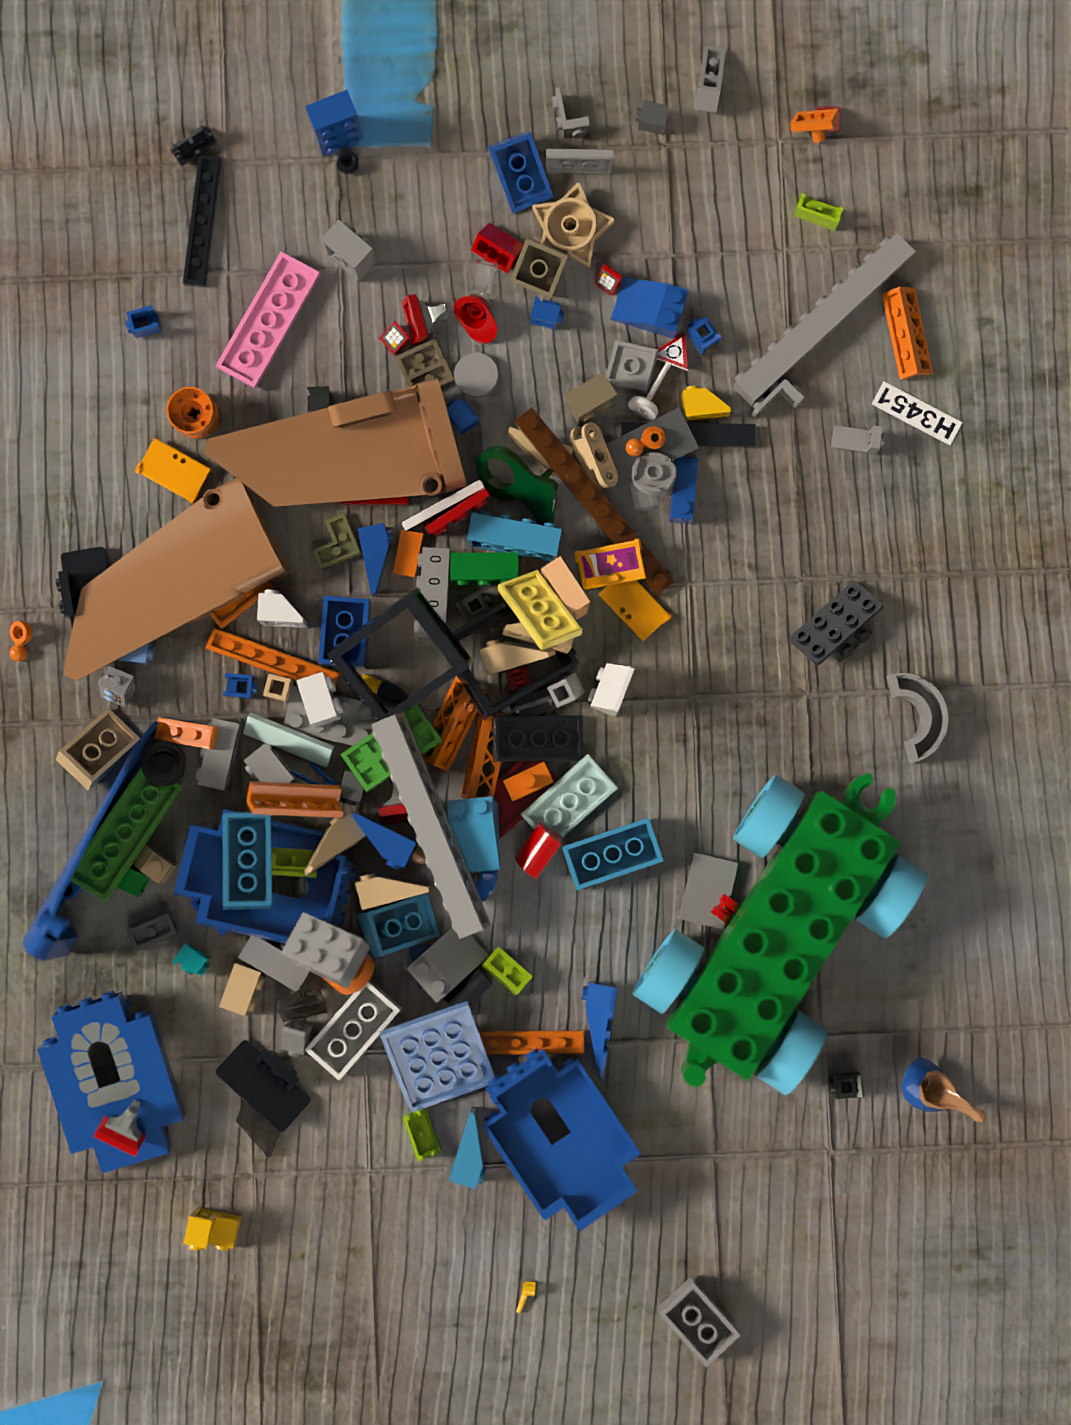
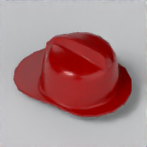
[453,294,498,344]

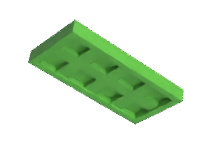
[341,704,442,792]

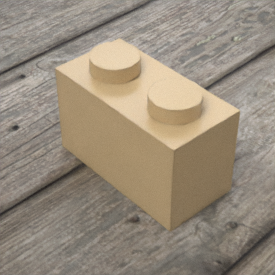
[219,962,265,1016]

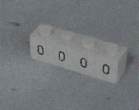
[414,547,451,640]

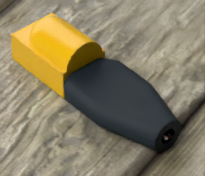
[362,674,408,702]

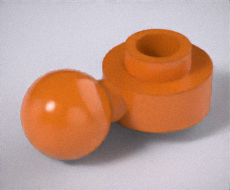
[626,426,665,456]
[10,621,33,662]

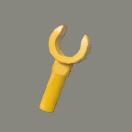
[516,1281,536,1313]

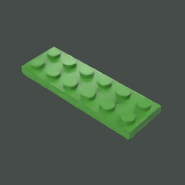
[70,767,183,903]

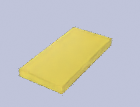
[498,570,582,650]

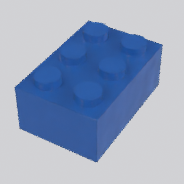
[305,90,363,156]
[318,596,372,669]

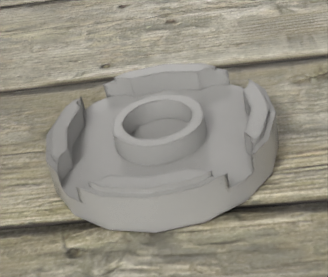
[454,352,498,398]
[632,452,677,495]

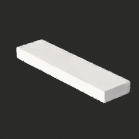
[402,480,485,531]

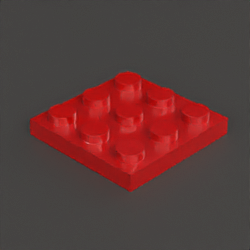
[424,488,490,536]

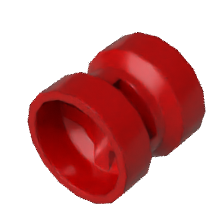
[710,893,741,925]

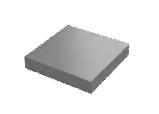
[606,340,659,394]

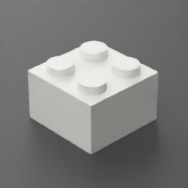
[296,672,343,727]

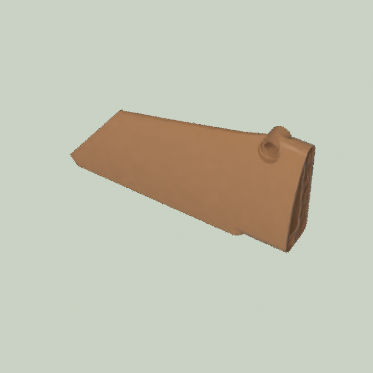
[203,378,466,507]
[63,478,290,681]

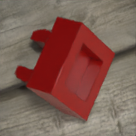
[504,665,531,692]

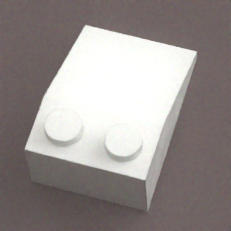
[588,663,634,717]

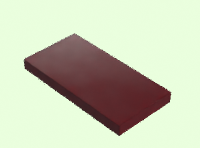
[479,761,559,839]

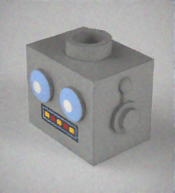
[98,666,136,708]

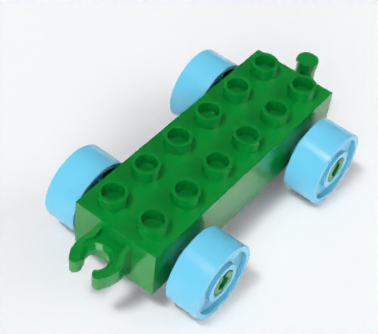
[632,773,928,1095]

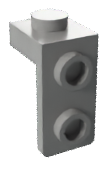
[552,87,590,138]
[752,379,804,417]
[831,425,885,454]

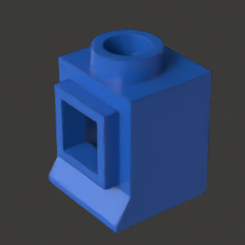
[530,296,565,330]
[125,305,162,338]
[686,317,722,355]
[447,398,480,436]
[223,673,259,699]

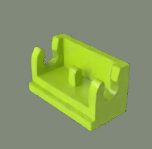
[793,192,844,231]
[271,847,317,878]
[481,946,533,996]
[403,1108,441,1161]

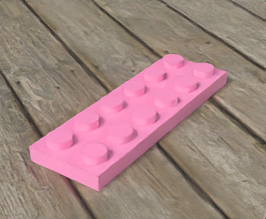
[216,252,320,389]

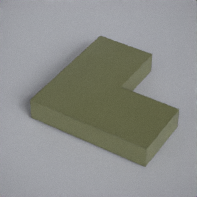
[312,512,362,571]

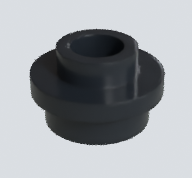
[337,152,359,174]

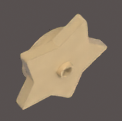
[532,183,615,268]

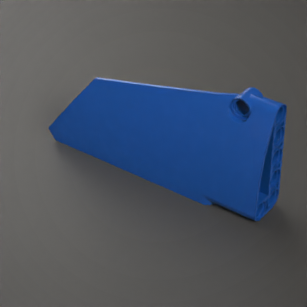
[22,721,158,961]

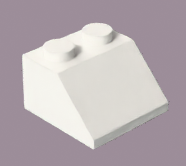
[257,590,308,628]

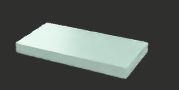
[521,754,618,838]

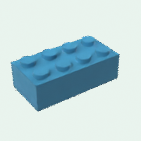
[467,511,562,562]
[222,813,272,910]
[562,818,663,890]

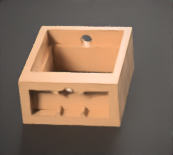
[541,556,590,620]

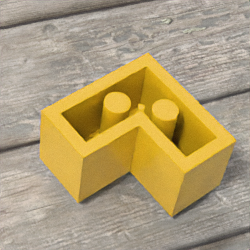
[183,1207,242,1251]

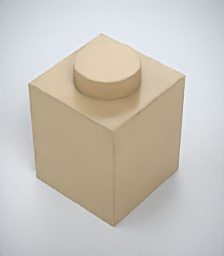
[263,674,294,703]

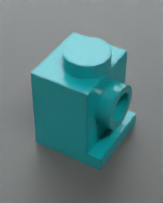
[171,943,211,976]

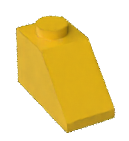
[681,386,731,421]

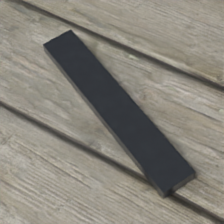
[183,154,222,288]
[621,422,755,448]

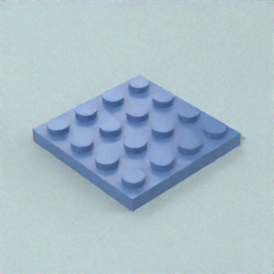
[380,1001,495,1113]

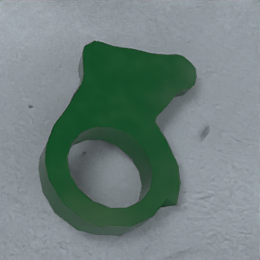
[475,446,559,526]

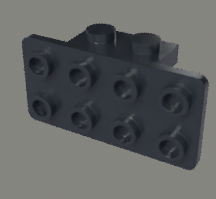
[56,547,109,628]
[790,581,883,665]
[215,1040,311,1133]

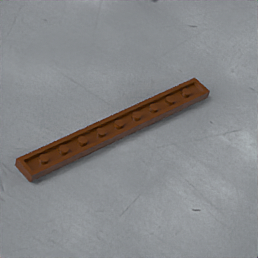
[514,407,675,596]

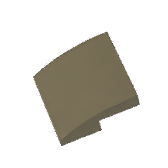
[395,338,454,387]

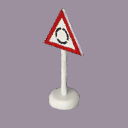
[628,332,688,420]

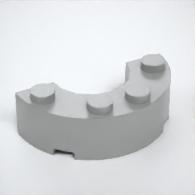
[886,673,949,764]

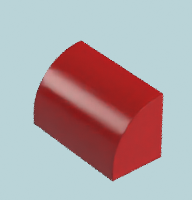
[471,222,524,274]
[514,822,562,879]

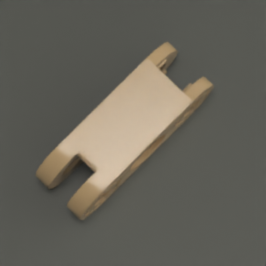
[570,422,618,490]

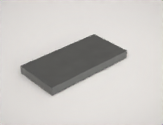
[606,407,699,488]

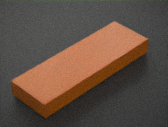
[209,582,274,630]
[154,717,219,750]

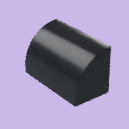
[445,967,493,1007]

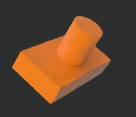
[790,109,840,143]
[503,762,554,801]

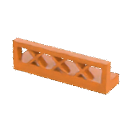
[882,287,934,380]
[422,677,487,772]
[460,713,508,799]
[247,781,344,818]

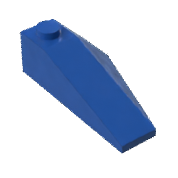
[582,981,617,1078]

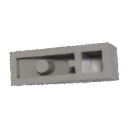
[695,45,726,113]
[281,1020,314,1057]

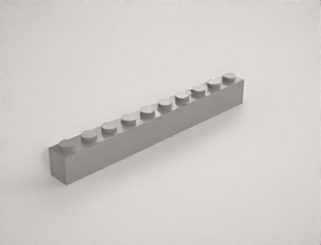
[733,233,916,407]
[371,712,491,939]

